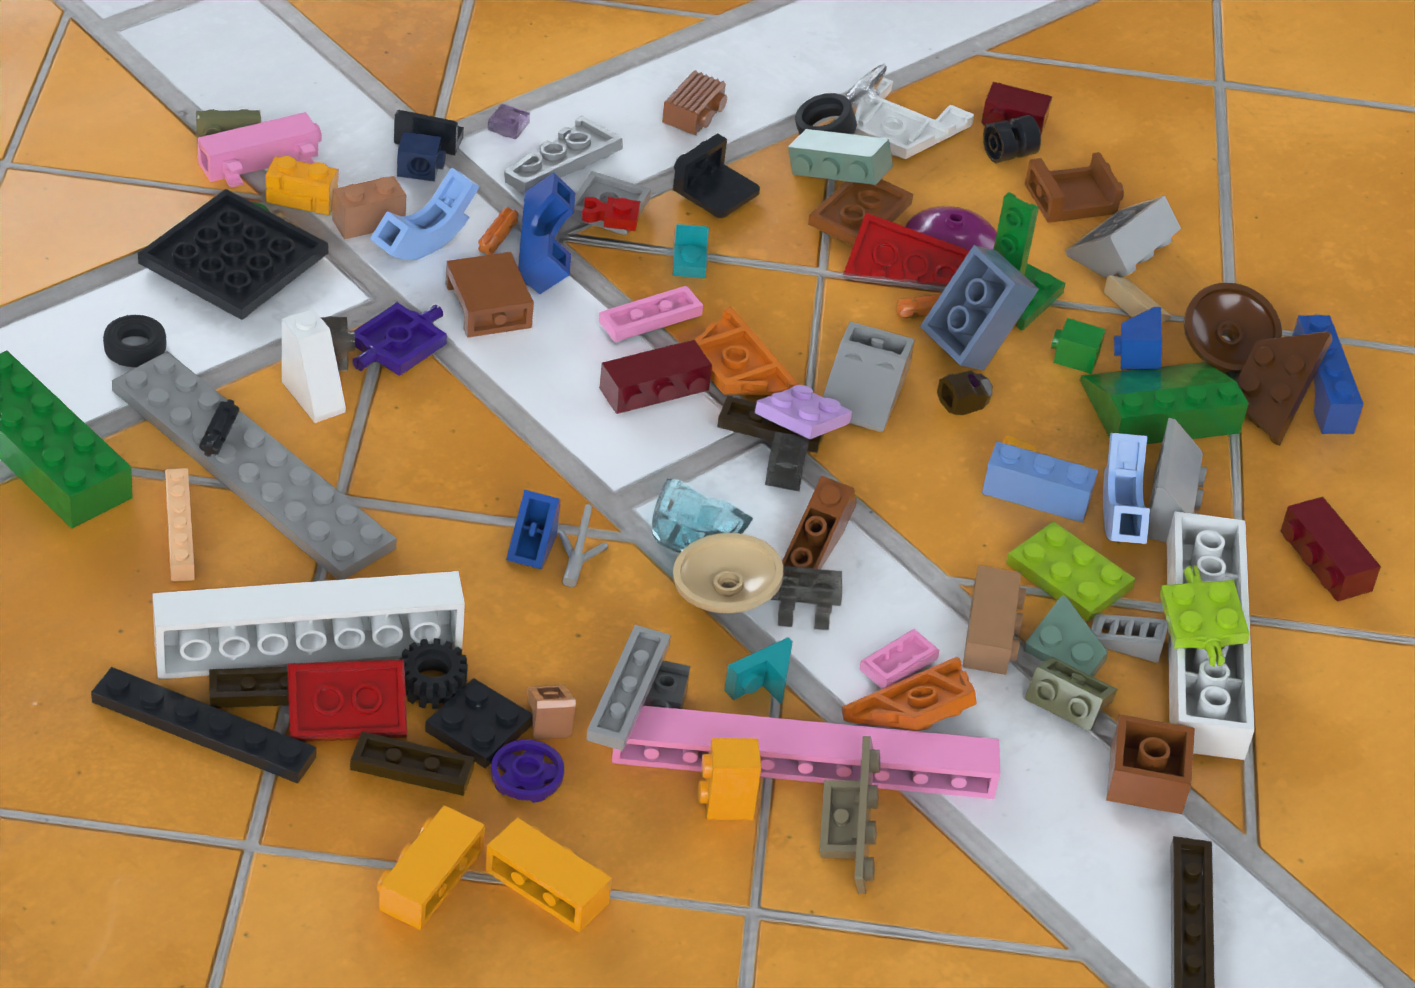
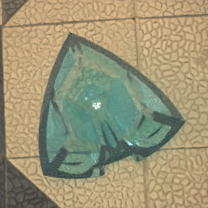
[652,478,753,553]

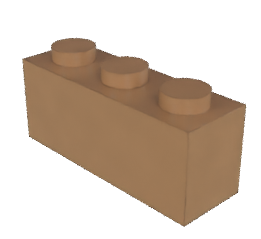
[962,565,1026,675]

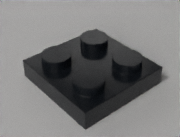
[425,678,533,769]

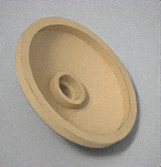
[673,533,783,614]

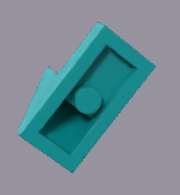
[673,224,709,278]
[724,637,793,704]

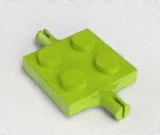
[1160,565,1249,667]

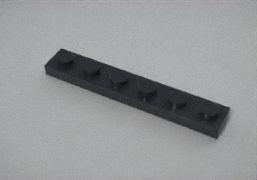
[91,667,316,784]

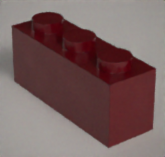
[599,340,712,414]
[1280,496,1381,602]

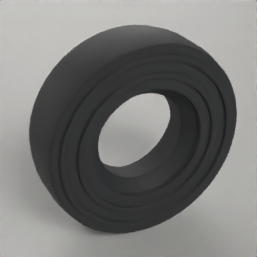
[103,314,166,367]

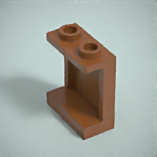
[1025,152,1124,223]
[445,252,534,338]

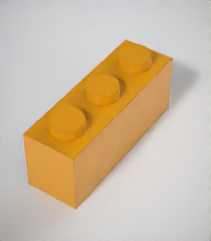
[377,805,485,930]
[485,817,612,933]

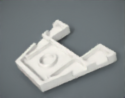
[854,72,974,159]

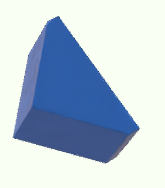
[506,490,560,569]

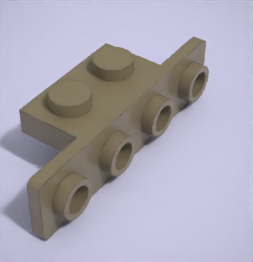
[819,736,880,894]

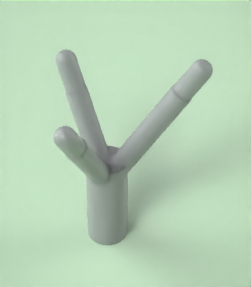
[558,504,608,587]

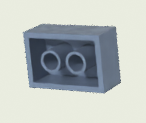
[920,245,1039,370]

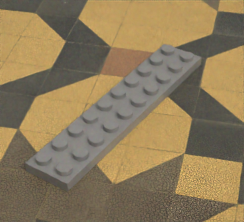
[112,351,397,580]

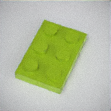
[1006,521,1136,622]

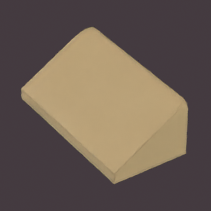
[1104,275,1171,323]

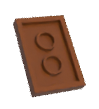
[808,179,913,246]

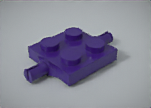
[350,302,447,376]

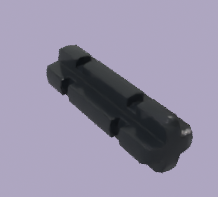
[199,399,239,457]

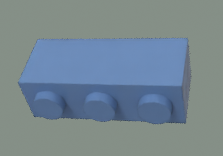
[982,442,1098,523]

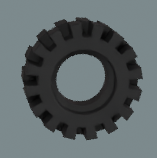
[399,638,468,709]

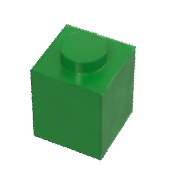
[1051,318,1106,374]

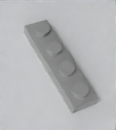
[586,625,671,751]

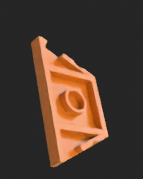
[694,306,799,395]
[842,657,977,731]

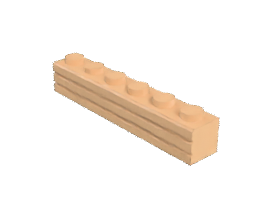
[165,468,195,581]

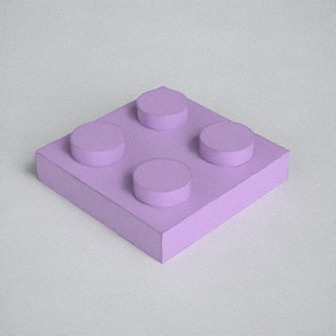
[755,385,852,439]

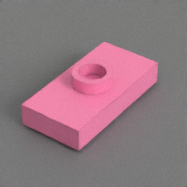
[859,629,940,689]

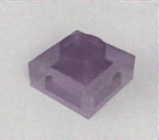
[488,104,530,139]

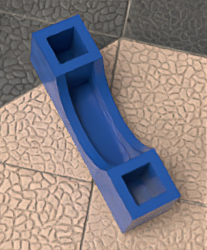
[518,173,575,294]
[1292,315,1363,434]

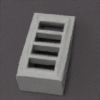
[1091,614,1168,663]

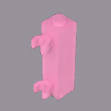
[198,112,322,187]

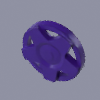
[491,740,564,803]

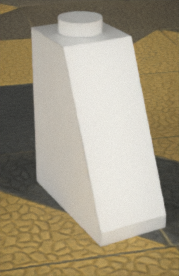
[282,308,346,423]

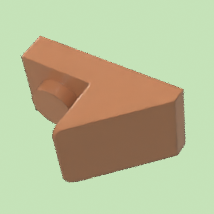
[527,685,576,739]

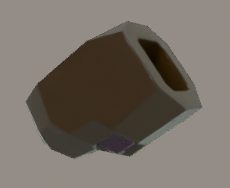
[937,370,993,415]

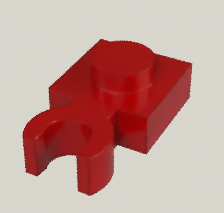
[582,197,640,231]

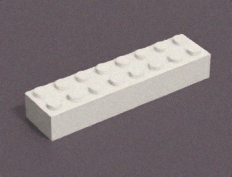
[1166,511,1254,760]
[152,571,465,679]

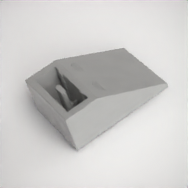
[823,321,915,432]

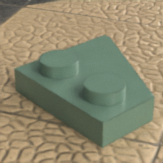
[1024,595,1108,677]

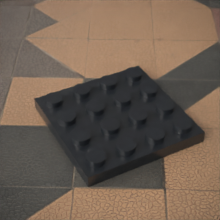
[138,189,328,320]

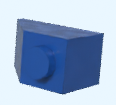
[1114,307,1162,369]

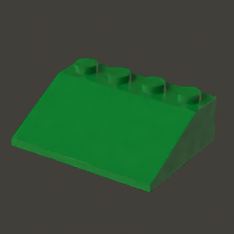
[1080,362,1249,444]

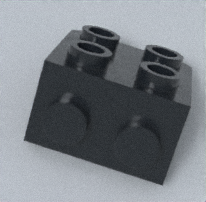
[673,133,760,218]

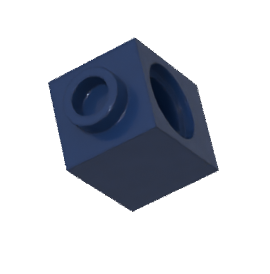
[397,132,446,182]

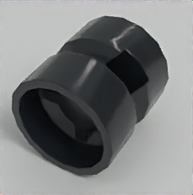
[983,115,1041,163]

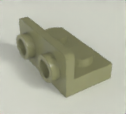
[196,109,261,144]
[1025,657,1118,731]

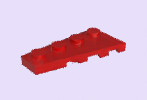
[843,213,970,286]

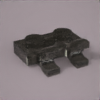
[770,566,842,630]

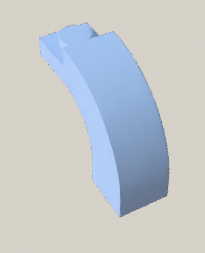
[370,167,480,260]
[1103,433,1150,544]

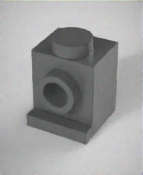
[643,661,690,709]

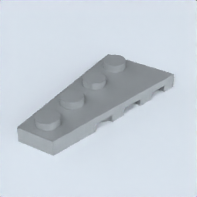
[504,115,623,194]

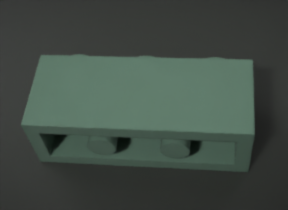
[788,129,893,185]

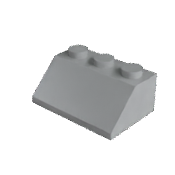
[1065,195,1181,278]
[1147,418,1207,542]

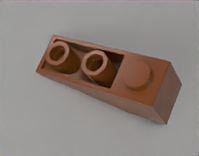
[782,476,857,584]

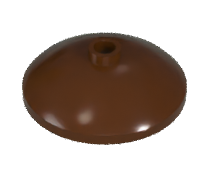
[1184,283,1282,373]

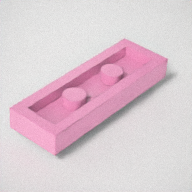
[599,285,703,342]

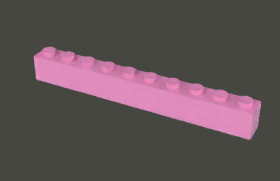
[612,706,1000,799]

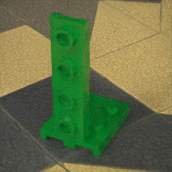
[993,192,1066,331]

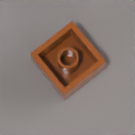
[1106,714,1195,814]

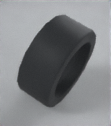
[795,93,857,135]

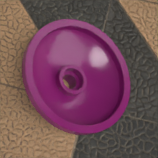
[906,206,997,250]

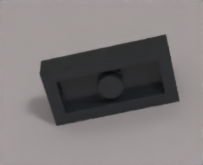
[394,110,464,156]

